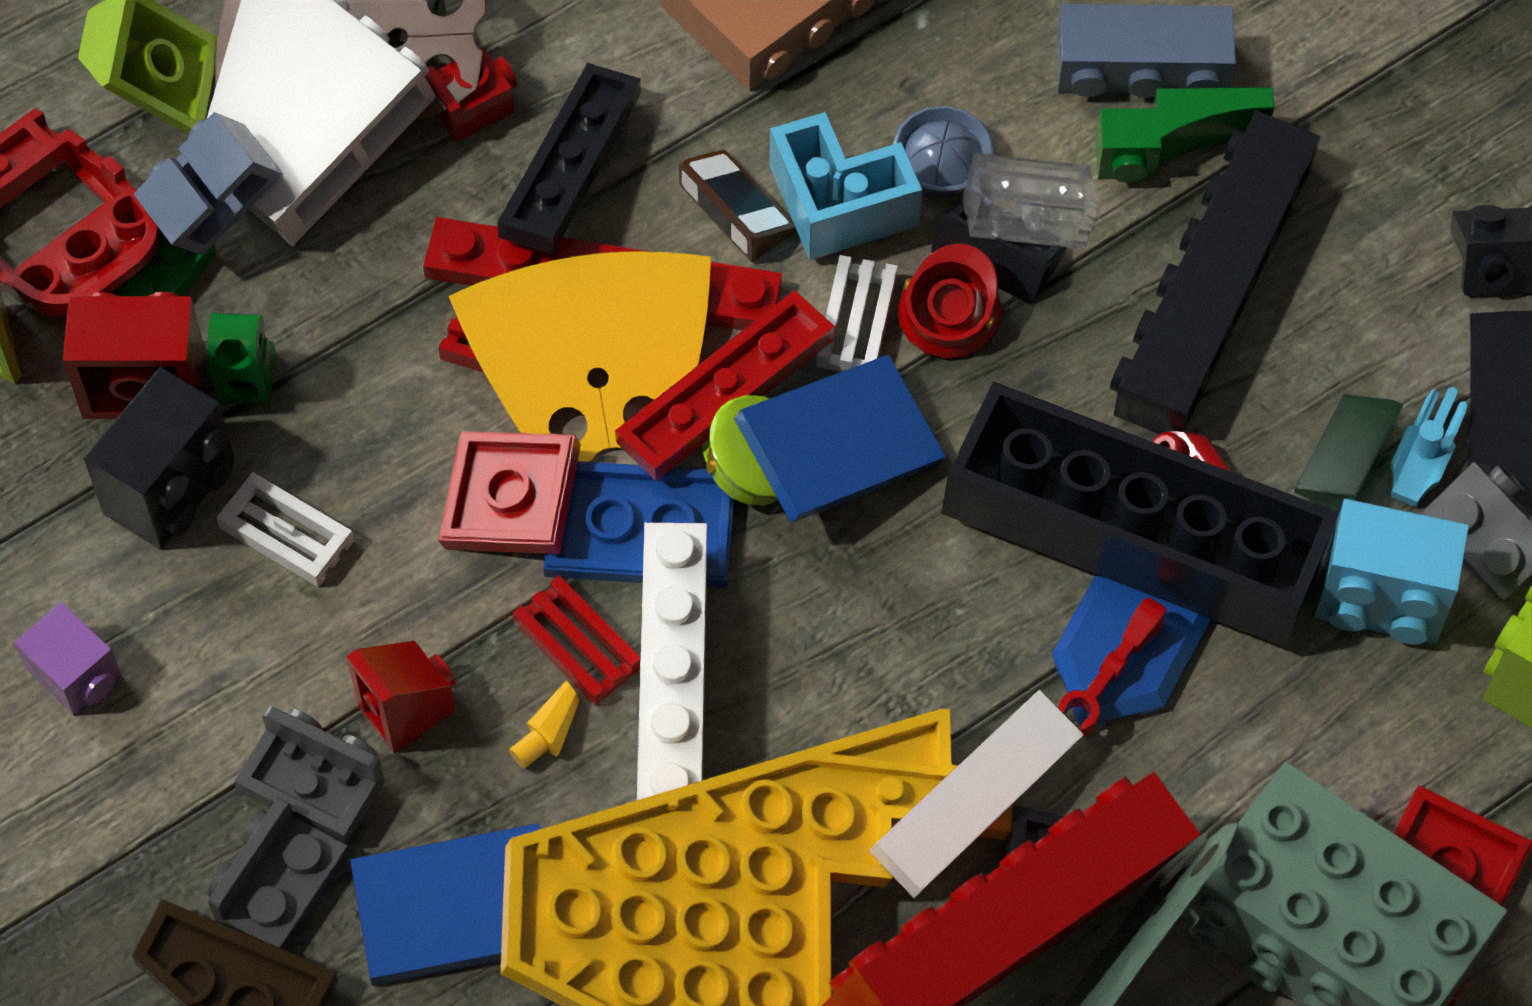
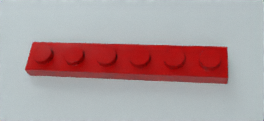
[423,217,782,330]

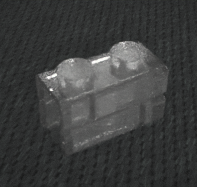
[963,153,1098,249]

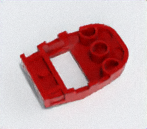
[0,108,160,317]

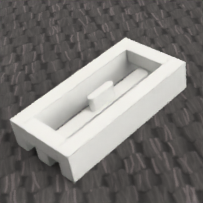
[816,255,898,372]
[216,472,354,588]

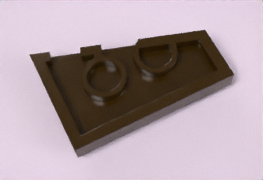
[131,899,338,1006]

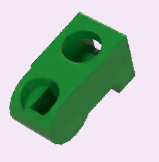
[207,313,276,405]

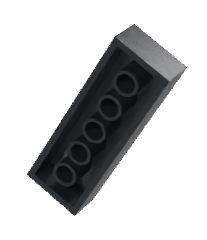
[941,381,1339,647]

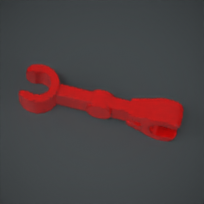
[1058,597,1166,737]

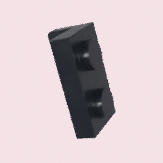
[1451,205,1532,296]

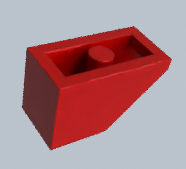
[346,640,456,753]

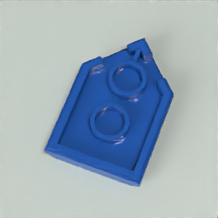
[1052,574,1212,728]

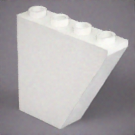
[207,0,436,247]

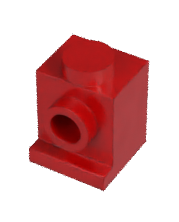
[425,47,517,143]

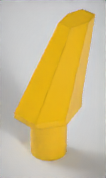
[509,681,580,769]

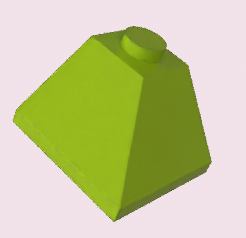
[78,0,217,134]

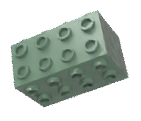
[1183,761,1508,1006]

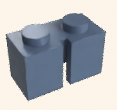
[134,112,283,255]

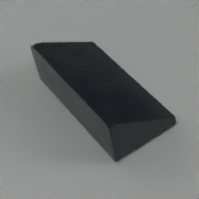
[931,196,1067,303]

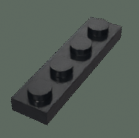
[497,63,641,255]

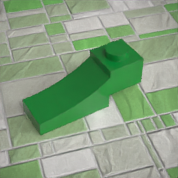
[1095,88,1275,183]

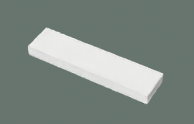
[869,690,1083,898]

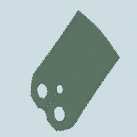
[1063,823,1239,1006]

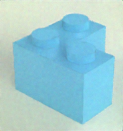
[770,112,922,260]

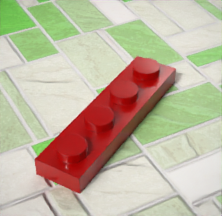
[615,290,835,481]

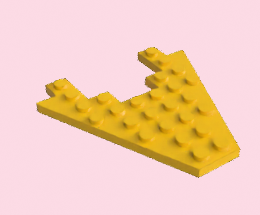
[501,709,1013,1006]

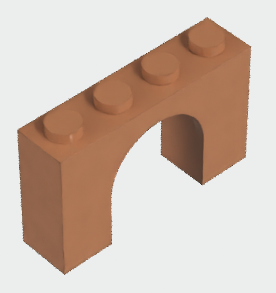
[660,0,875,91]

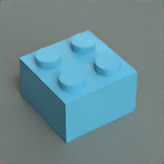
[1314,499,1469,644]

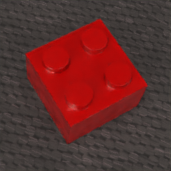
[63,292,207,419]

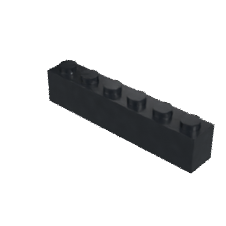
[1109,110,1321,434]

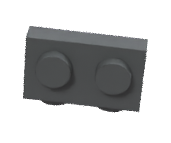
[1422,462,1532,602]
[234,706,384,845]

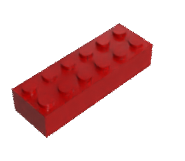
[821,772,1201,1006]

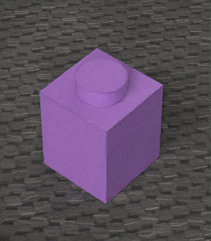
[14,602,121,715]

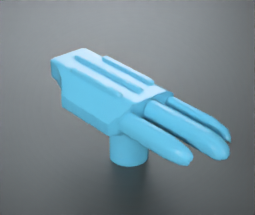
[1390,387,1467,507]

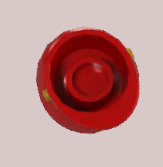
[898,243,1002,359]

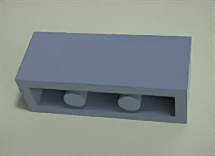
[1056,4,1236,98]

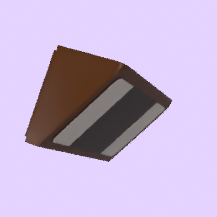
[679,149,797,262]

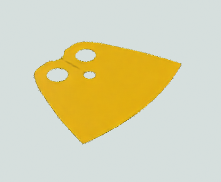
[448,252,711,462]

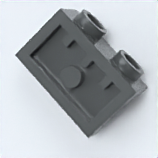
[208,797,350,951]

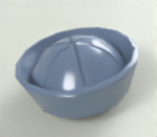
[893,106,995,199]

